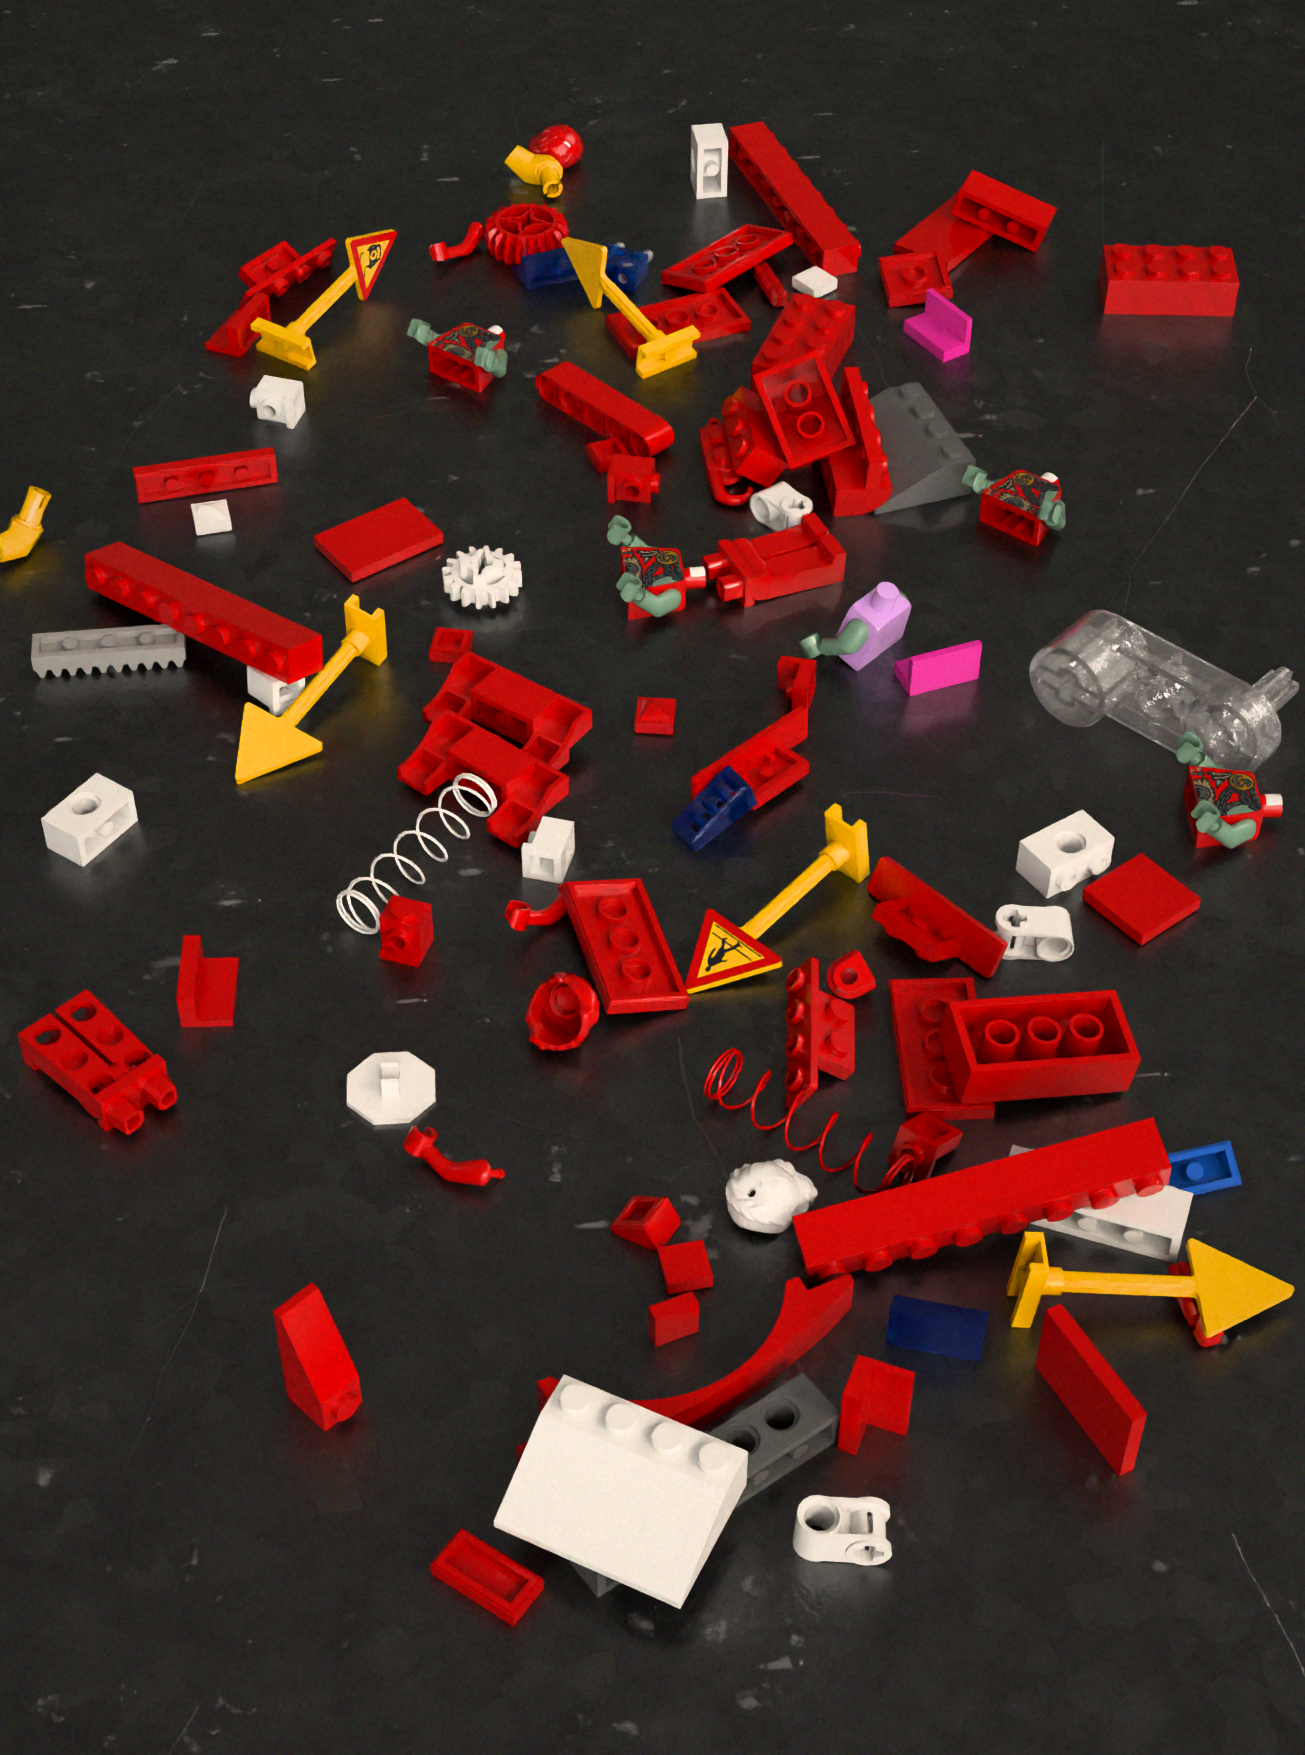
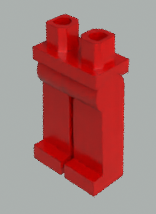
[702,512,846,608]
[17,989,178,1135]

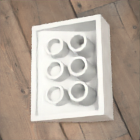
[494,1374,748,1609]

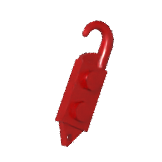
[699,417,753,506]

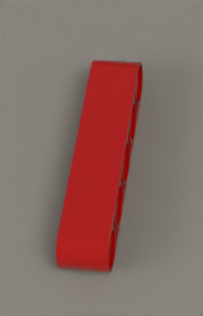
[535,361,675,458]

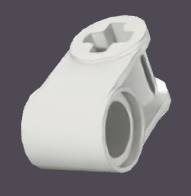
[750,481,813,532]
[994,904,1074,962]
[792,1495,892,1566]

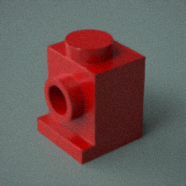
[607,454,661,504]
[379,895,434,968]

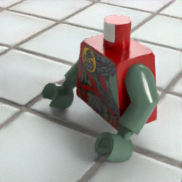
[407,318,508,393]
[960,465,1066,546]
[607,515,706,620]
[1176,732,1283,849]

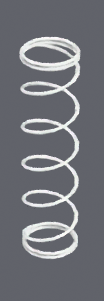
[336,773,497,935]

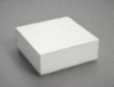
[792,265,837,298]

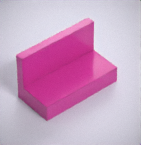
[903,288,973,363]
[894,640,982,696]

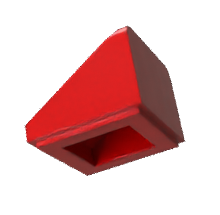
[610,1196,681,1252]

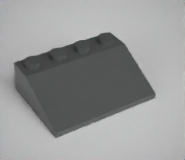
[869,382,976,515]

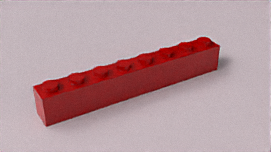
[728,121,861,276]
[84,541,323,684]
[792,1117,1172,1284]

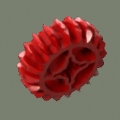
[484,202,569,268]

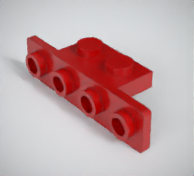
[237,238,337,311]
[691,705,809,811]
[867,856,1008,978]
[784,956,855,1109]

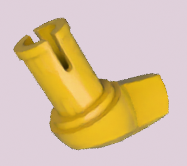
[504,145,563,198]
[0,486,51,563]

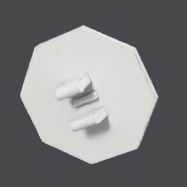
[347,1051,436,1125]

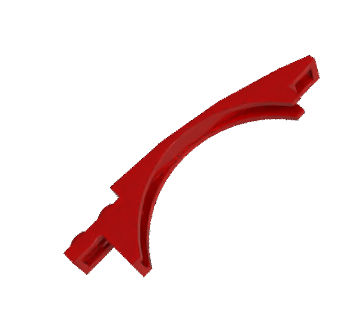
[516,1273,854,1466]

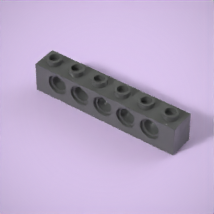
[567,1372,841,1598]

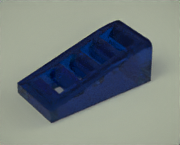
[670,765,758,852]

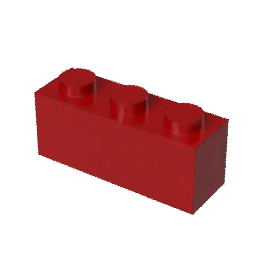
[951,169,1057,253]
[721,385,788,488]

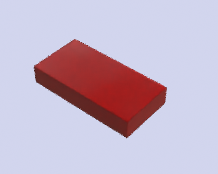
[430,1528,544,1627]

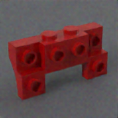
[422,651,592,771]
[397,709,569,849]

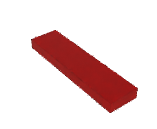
[133,447,278,503]

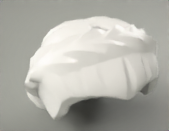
[726,1159,818,1234]

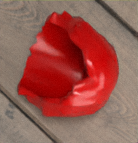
[527,124,584,169]
[525,971,600,1051]

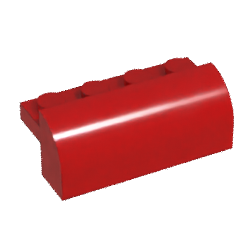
[819,367,893,517]

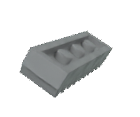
[31,624,186,678]

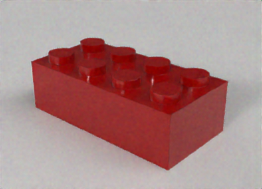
[1099,243,1239,317]
[750,293,856,393]
[938,990,1141,1104]

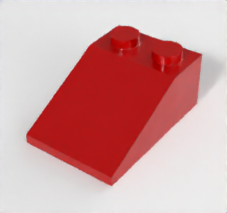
[752,349,857,471]

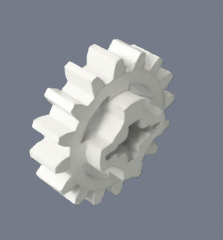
[442,545,522,609]

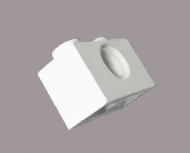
[690,123,728,199]
[41,773,138,867]
[1016,809,1114,899]

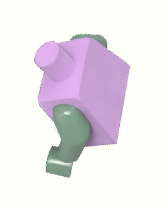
[798,582,912,672]

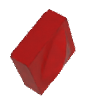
[635,697,676,735]

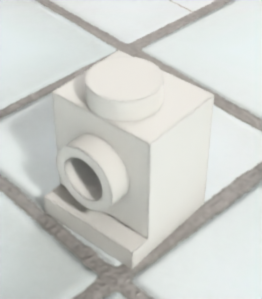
[250,375,306,429]
[247,665,305,717]
[521,816,575,884]

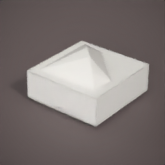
[191,499,232,536]

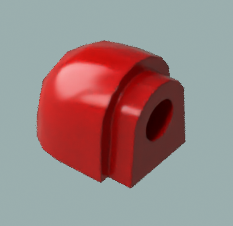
[826,949,877,1000]

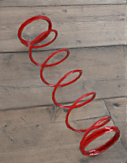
[704,1048,916,1194]

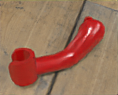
[429,222,485,262]
[504,883,568,931]
[403,1126,505,1186]

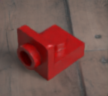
[777,655,817,712]
[888,1111,963,1182]

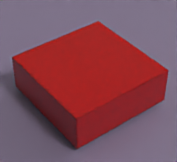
[586,437,631,473]
[429,627,473,664]
[657,1240,713,1295]
[648,1291,699,1348]

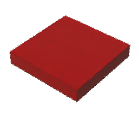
[878,249,953,308]
[1082,853,1201,945]

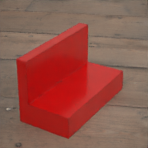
[205,293,271,358]
[176,935,239,1027]
[837,1354,916,1455]

